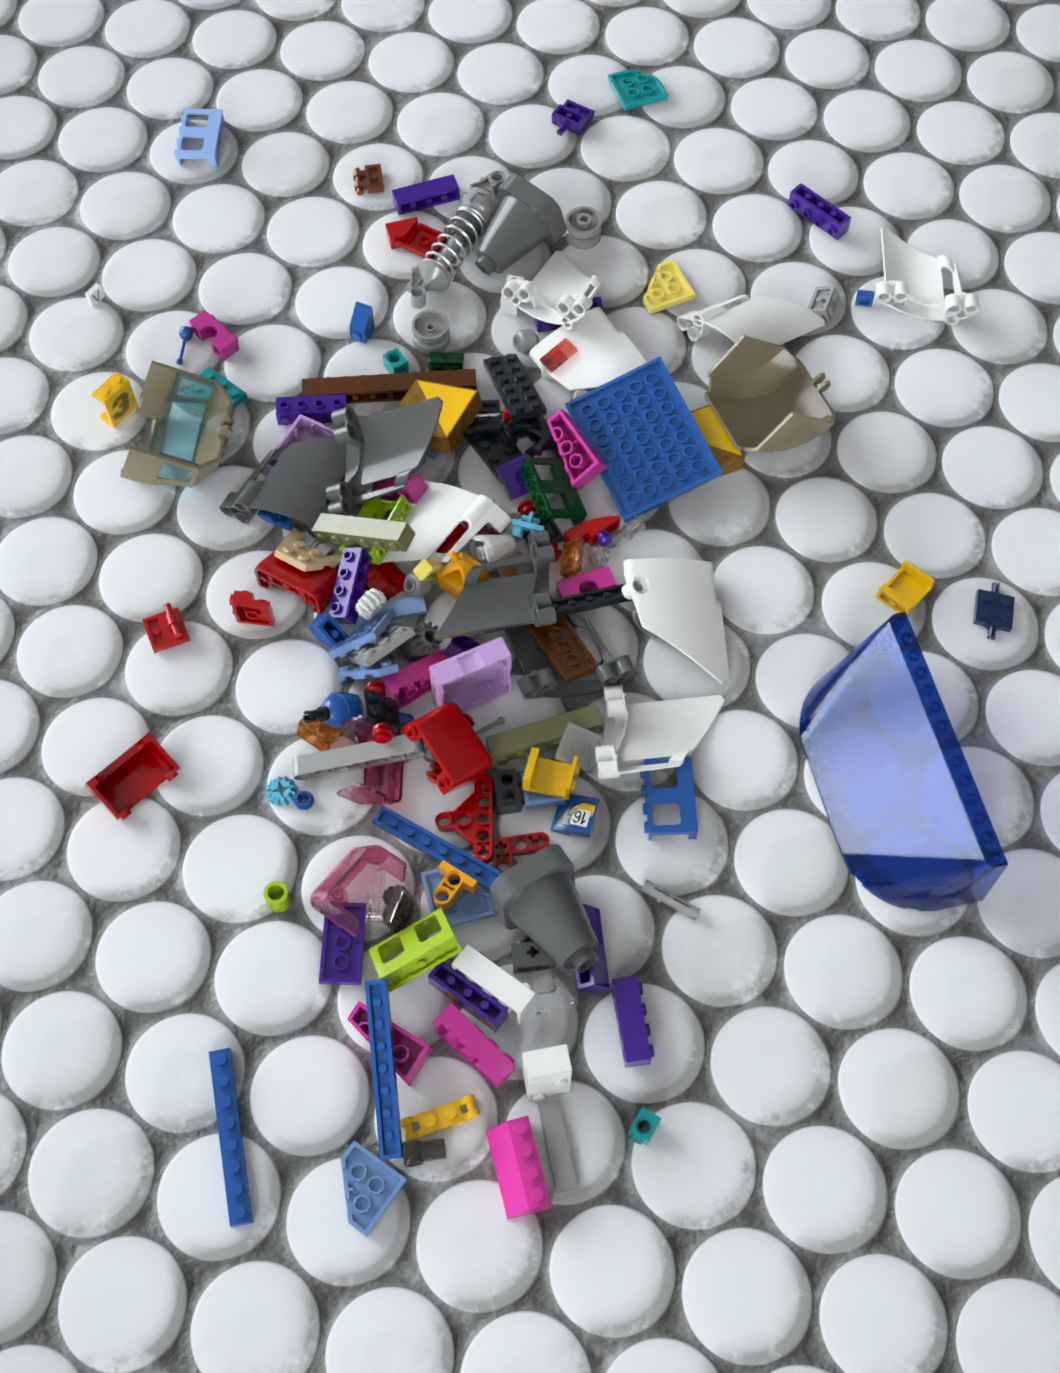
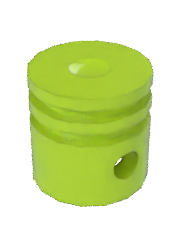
[263,881,291,913]

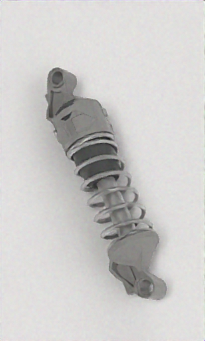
[405,171,505,309]

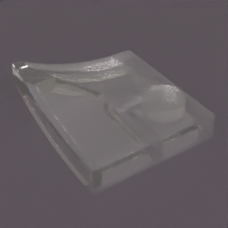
[531,967,579,1014]

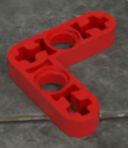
[493,832,550,873]

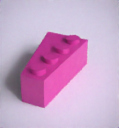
[547,409,607,490]
[381,649,448,711]
[347,1001,433,1087]
[433,1003,515,1089]

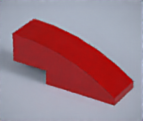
[564,516,620,551]

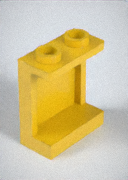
[875,560,935,618]

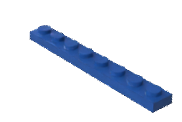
[372,805,502,891]
[365,979,404,1160]
[209,1048,254,1228]

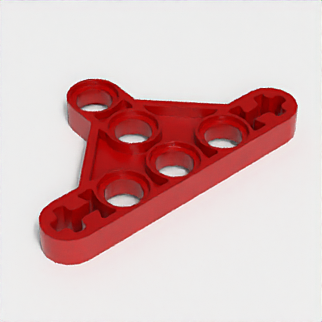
[435,775,494,864]

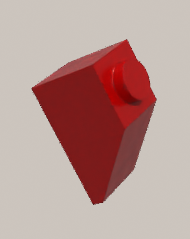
[385,217,418,249]

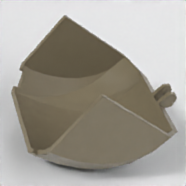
[705,335,835,453]

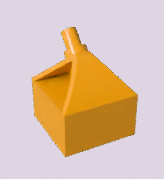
[437,550,490,599]

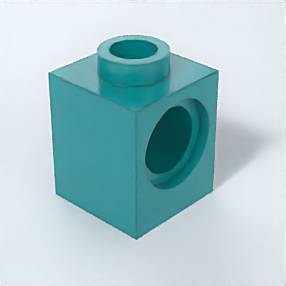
[382,348,409,374]
[628,1107,662,1145]

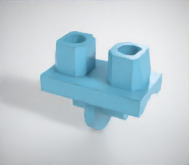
[511,511,546,539]

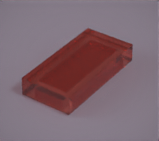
[539,338,577,373]

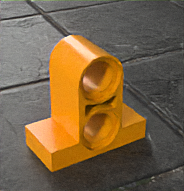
[433,860,478,911]

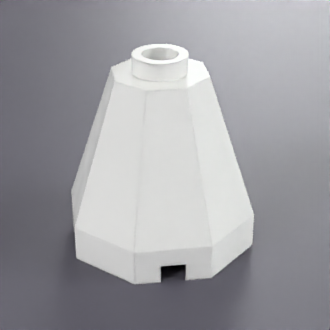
[469,534,516,572]

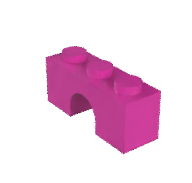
[189,310,240,361]
[372,474,428,503]
[556,566,616,598]

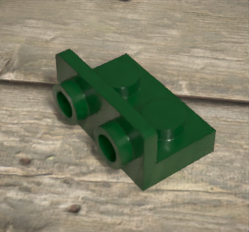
[428,352,464,371]

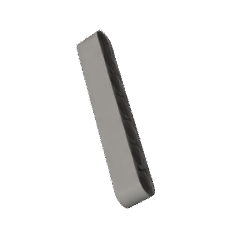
[292,735,425,780]

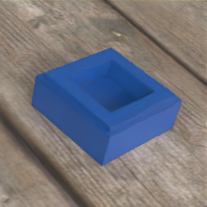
[855,290,875,307]

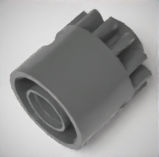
[399,621,443,661]

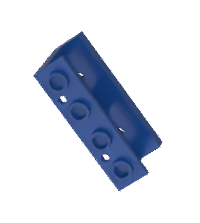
[640,758,698,840]

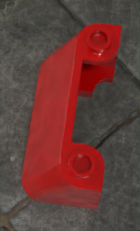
[254,551,339,614]
[401,702,493,796]
[84,732,180,820]

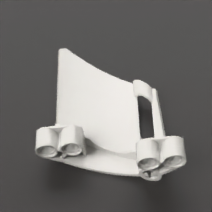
[875,227,980,325]
[501,250,602,330]
[677,295,825,345]
[366,480,512,564]
[595,685,725,780]

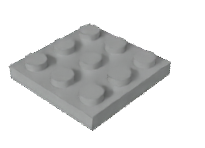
[348,624,415,667]

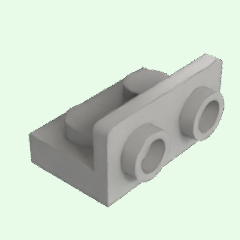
[808,286,840,322]

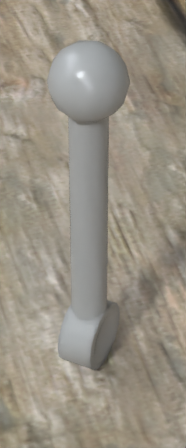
[476,716,505,735]

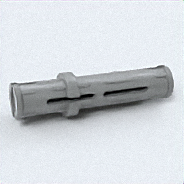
[641,880,701,920]

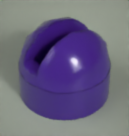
[597,530,613,546]

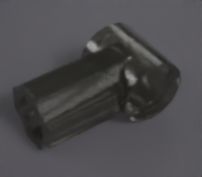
[402,1138,447,1167]

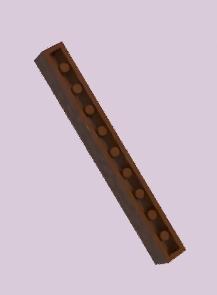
[302,369,477,404]

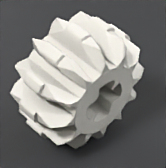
[355,588,387,620]

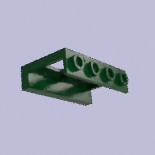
[520,457,587,526]

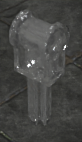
[365,868,389,925]

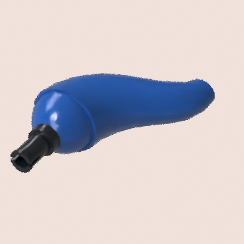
[303,692,415,731]

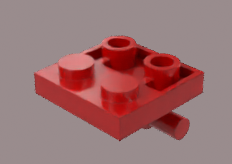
[142,603,191,654]

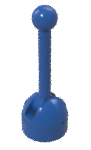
[176,326,194,365]

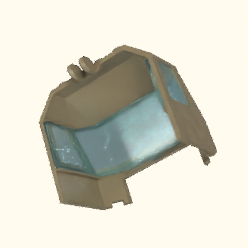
[120,360,235,488]

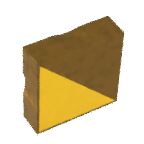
[396,379,482,454]
[690,405,745,477]

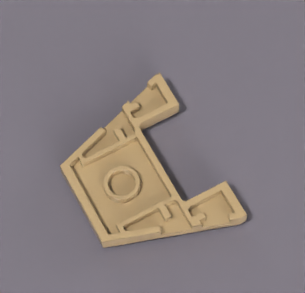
[274,529,342,572]

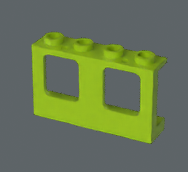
[338,495,412,565]
[368,908,463,993]

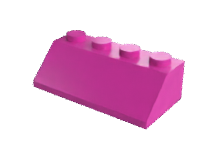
[486,1116,551,1220]

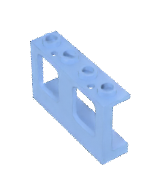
[174,108,225,167]

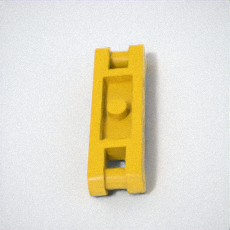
[400,1094,481,1142]

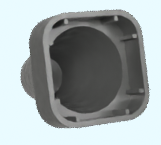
[475,173,567,276]
[490,844,599,973]

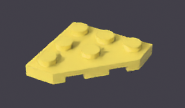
[643,259,696,314]

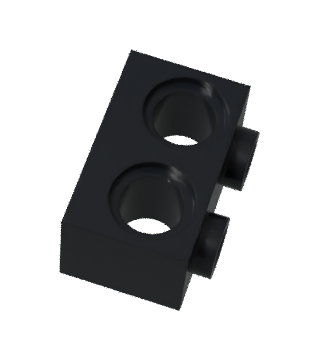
[492,768,525,815]

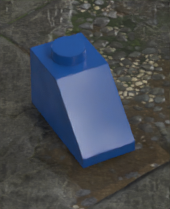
[349,301,375,344]
[307,613,349,649]

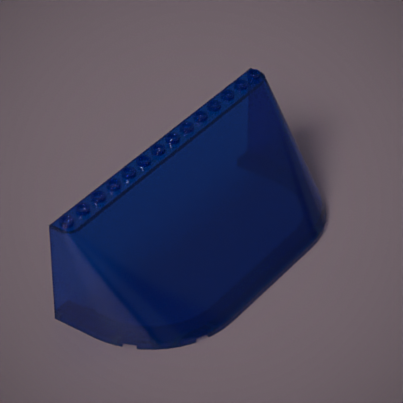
[799,612,1009,912]

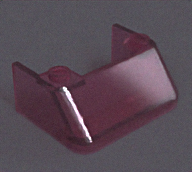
[337,714,403,804]
[310,845,407,937]

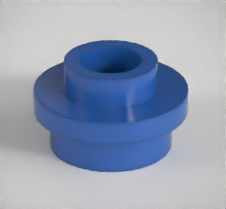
[294,791,314,810]

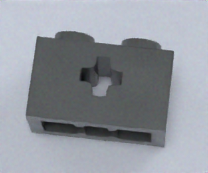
[511,940,555,974]

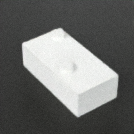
[452,944,535,1025]
[523,1044,572,1102]

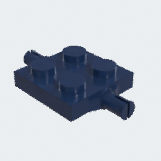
[973,582,1015,640]

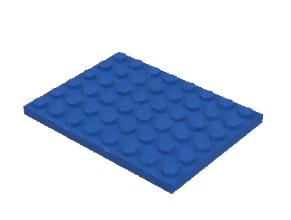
[565,356,723,523]

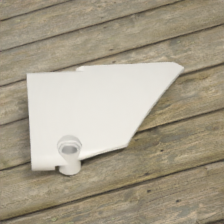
[529,307,647,392]
[622,558,729,684]

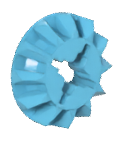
[266,776,298,806]

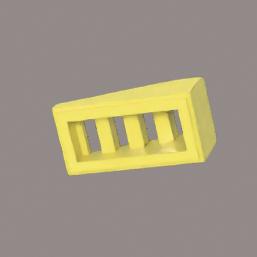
[413,559,446,581]

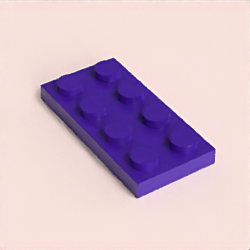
[319,902,367,985]

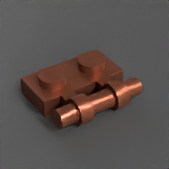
[353,164,384,196]

